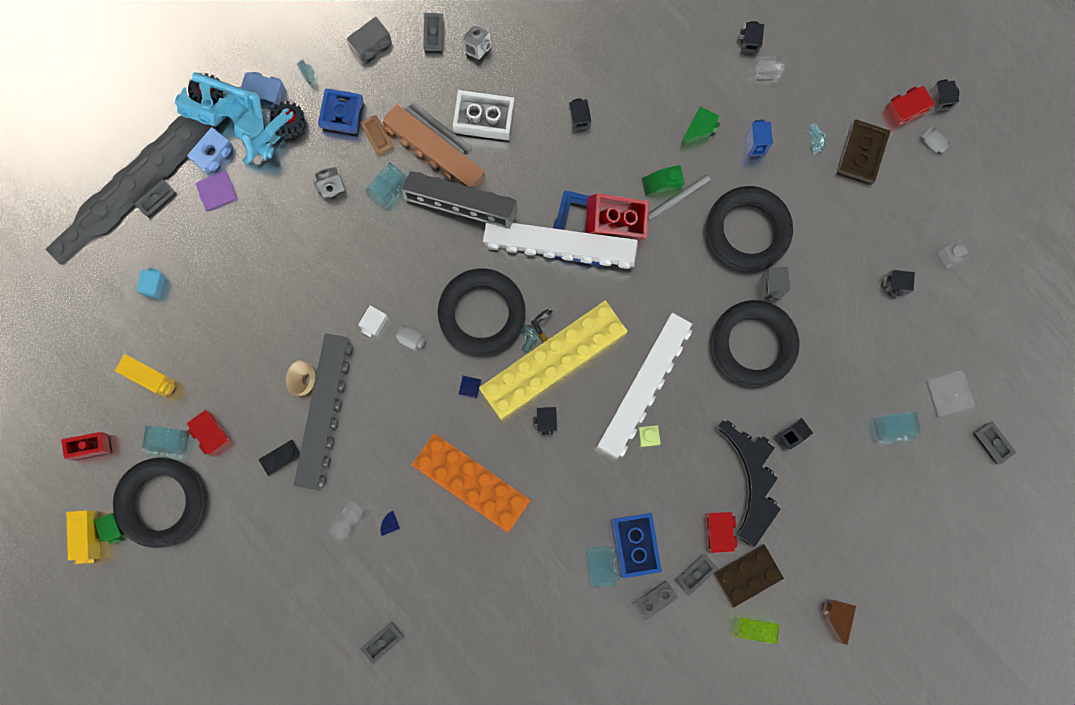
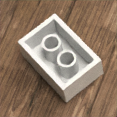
[453,90,514,141]

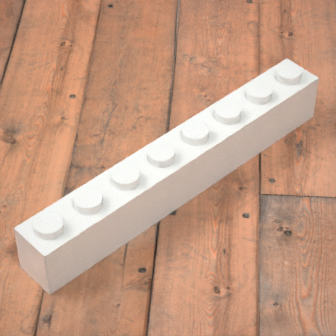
[483,223,638,269]
[596,313,693,459]

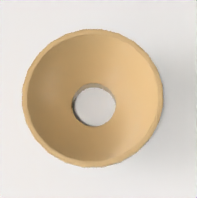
[286,360,316,396]

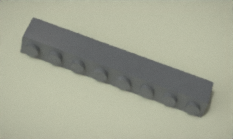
[294,333,352,491]

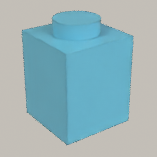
[136,268,165,299]

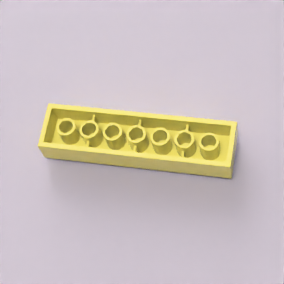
[479,300,628,421]

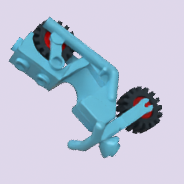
[175,72,304,164]

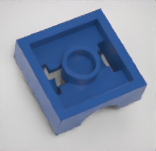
[318,88,363,134]

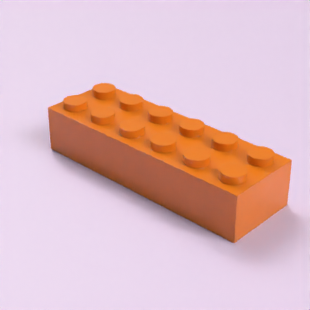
[412,433,531,533]

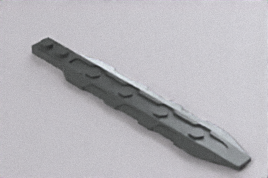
[45,115,215,264]

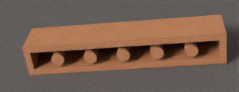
[382,103,485,188]

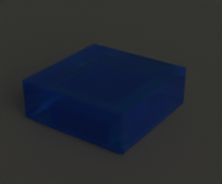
[458,375,482,399]

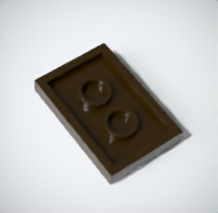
[838,119,890,184]
[714,544,784,608]

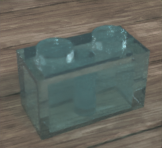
[365,162,407,209]
[874,411,921,444]
[142,426,189,458]
[586,546,619,588]

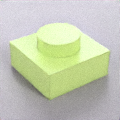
[638,425,661,447]

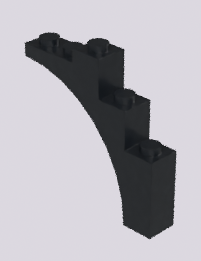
[716,420,781,547]

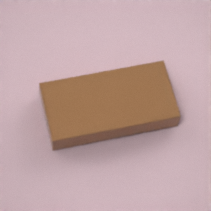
[360,114,394,156]

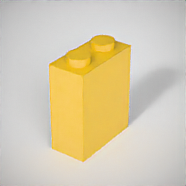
[114,354,175,398]
[66,510,101,564]

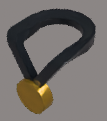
[531,308,553,343]

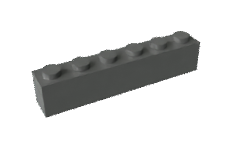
[402,171,518,229]

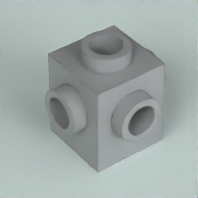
[462,25,492,59]
[313,167,345,198]

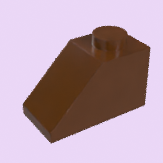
[823,599,856,645]

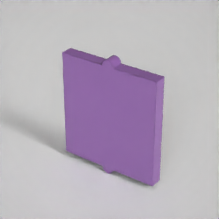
[195,171,237,211]

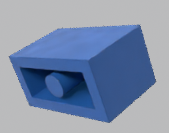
[745,119,773,156]

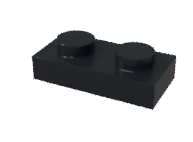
[258,439,300,476]

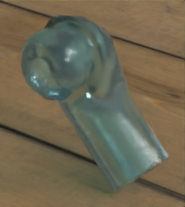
[809,124,826,153]
[522,324,538,353]

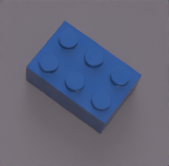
[611,513,662,578]

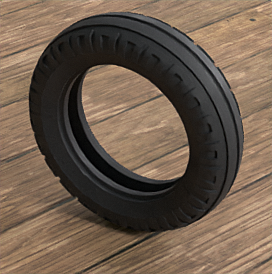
[706,186,793,272]
[438,268,526,356]
[711,300,800,387]
[113,457,205,548]

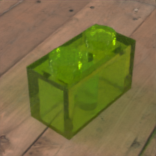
[734,616,780,644]

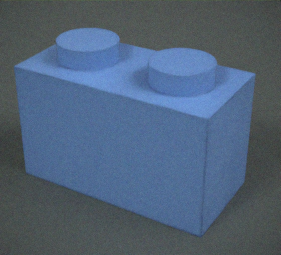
[241,72,285,107]

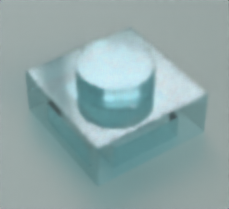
[296,59,315,85]

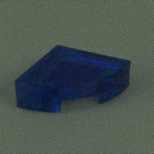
[380,511,400,536]

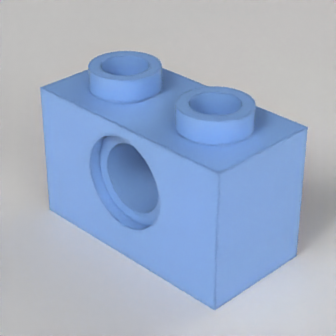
[187,127,233,175]

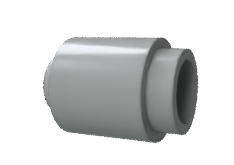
[922,126,950,153]
[396,325,426,351]

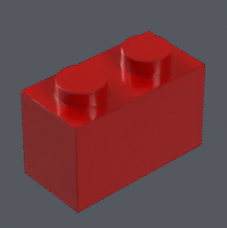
[887,85,935,126]
[186,409,232,456]
[61,432,110,460]
[706,512,738,553]

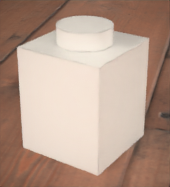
[358,306,388,338]

